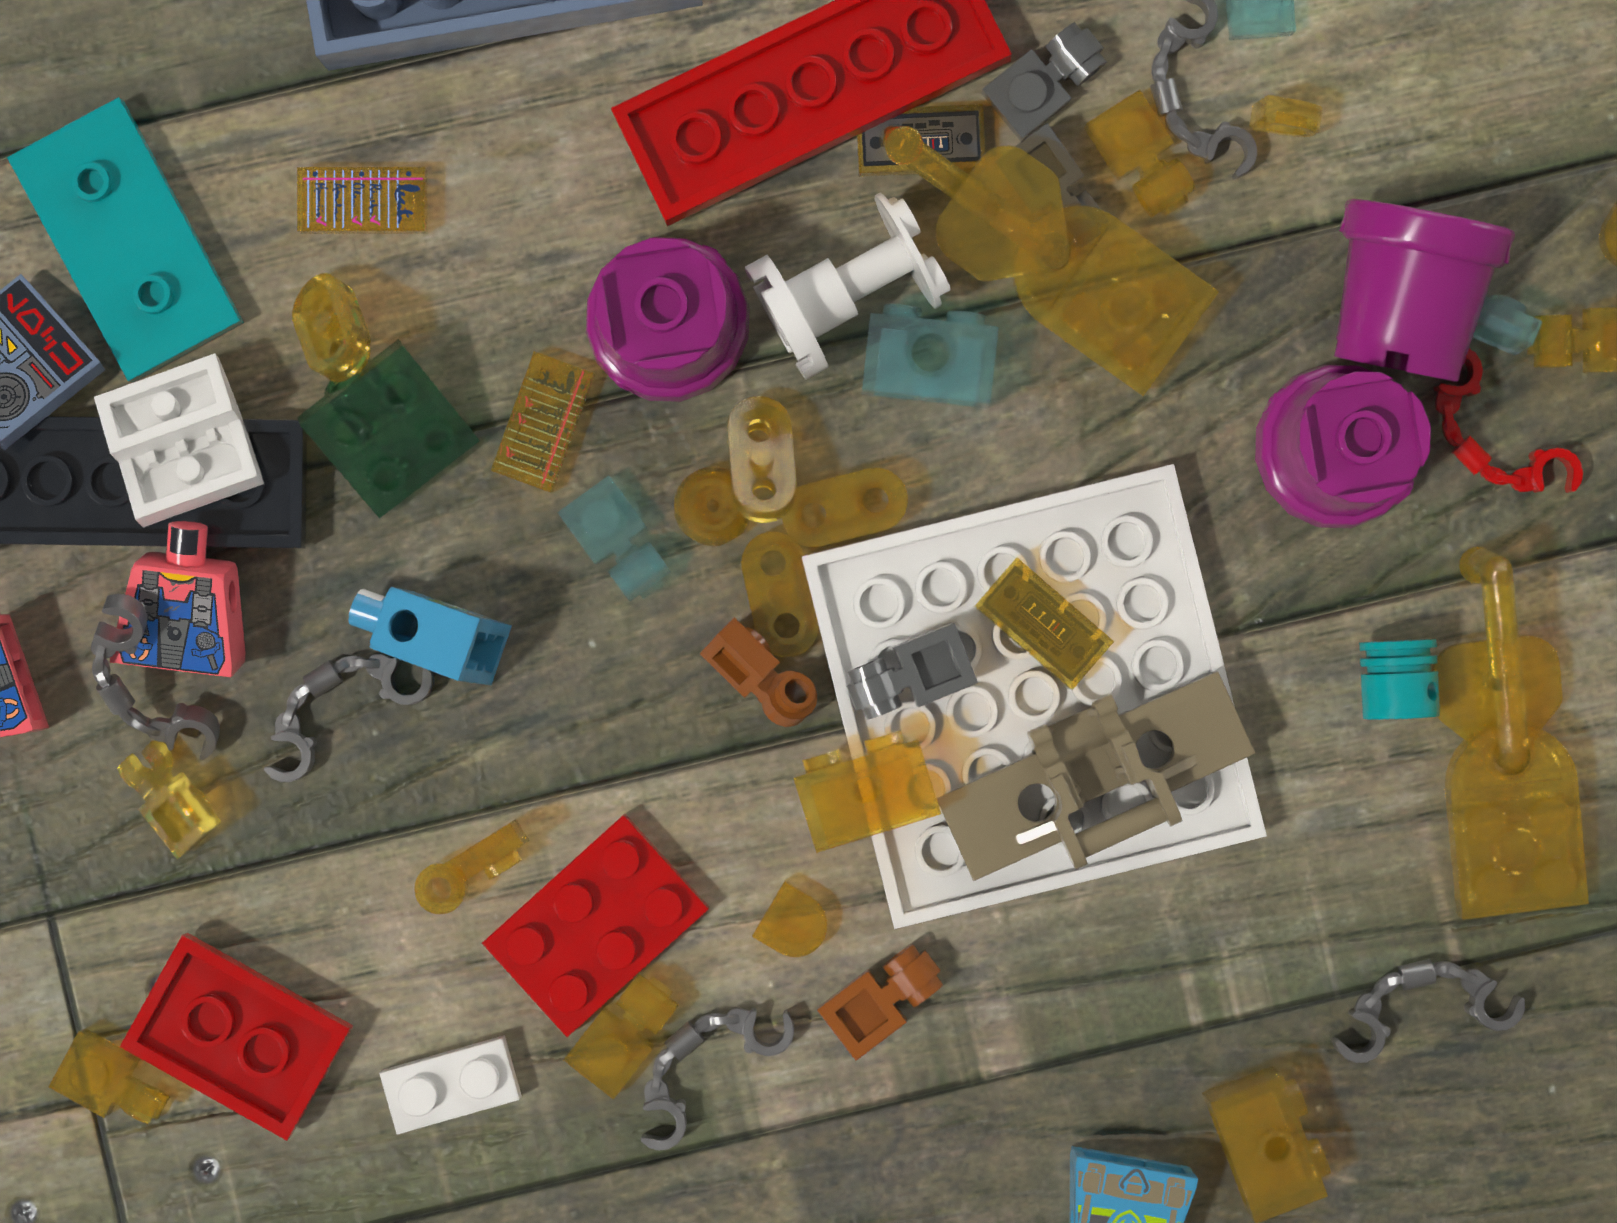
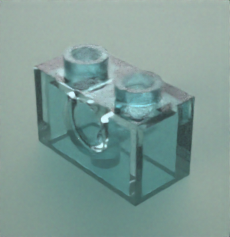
[861,304,999,408]

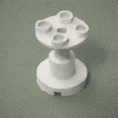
[745,192,951,380]

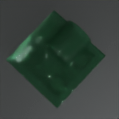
[297,339,480,519]

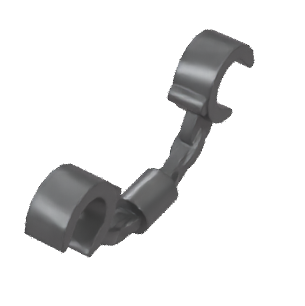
[1150,0,1257,180]
[91,594,220,760]
[264,654,435,782]
[1331,959,1525,1063]
[641,1008,794,1151]

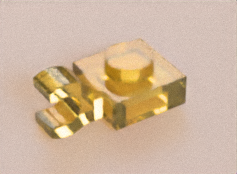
[117,740,222,860]
[49,1028,170,1125]

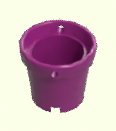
[1334,199,1515,382]
[585,237,750,402]
[1255,365,1431,529]

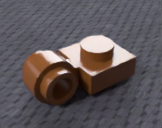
[700,617,817,727]
[817,943,943,1061]

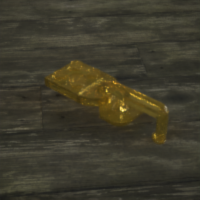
[879,125,1219,396]
[1431,547,1589,920]

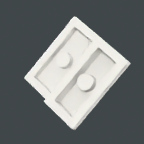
[94,353,264,527]

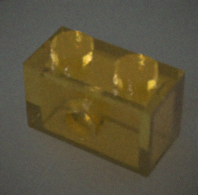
[793,729,941,853]
[1202,1066,1331,1223]

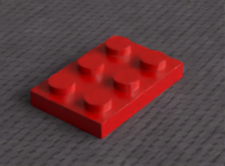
[482,813,709,1037]
[120,932,353,1141]

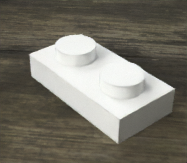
[379,1035,522,1135]

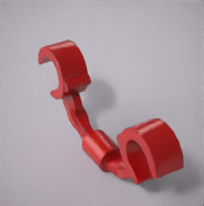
[1433,348,1583,493]

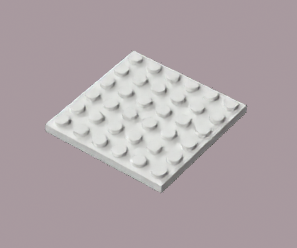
[802,464,1267,929]

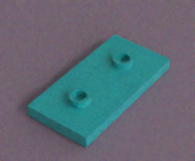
[7,97,244,383]

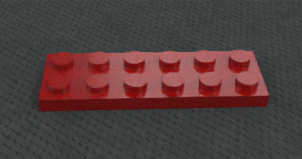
[611,0,1012,227]

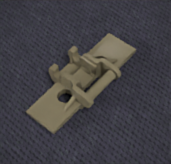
[936,671,1256,881]

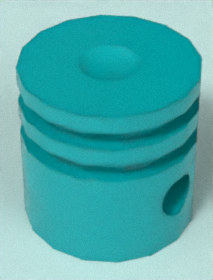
[1359,639,1440,720]

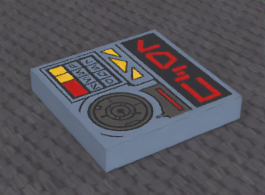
[0,274,105,450]

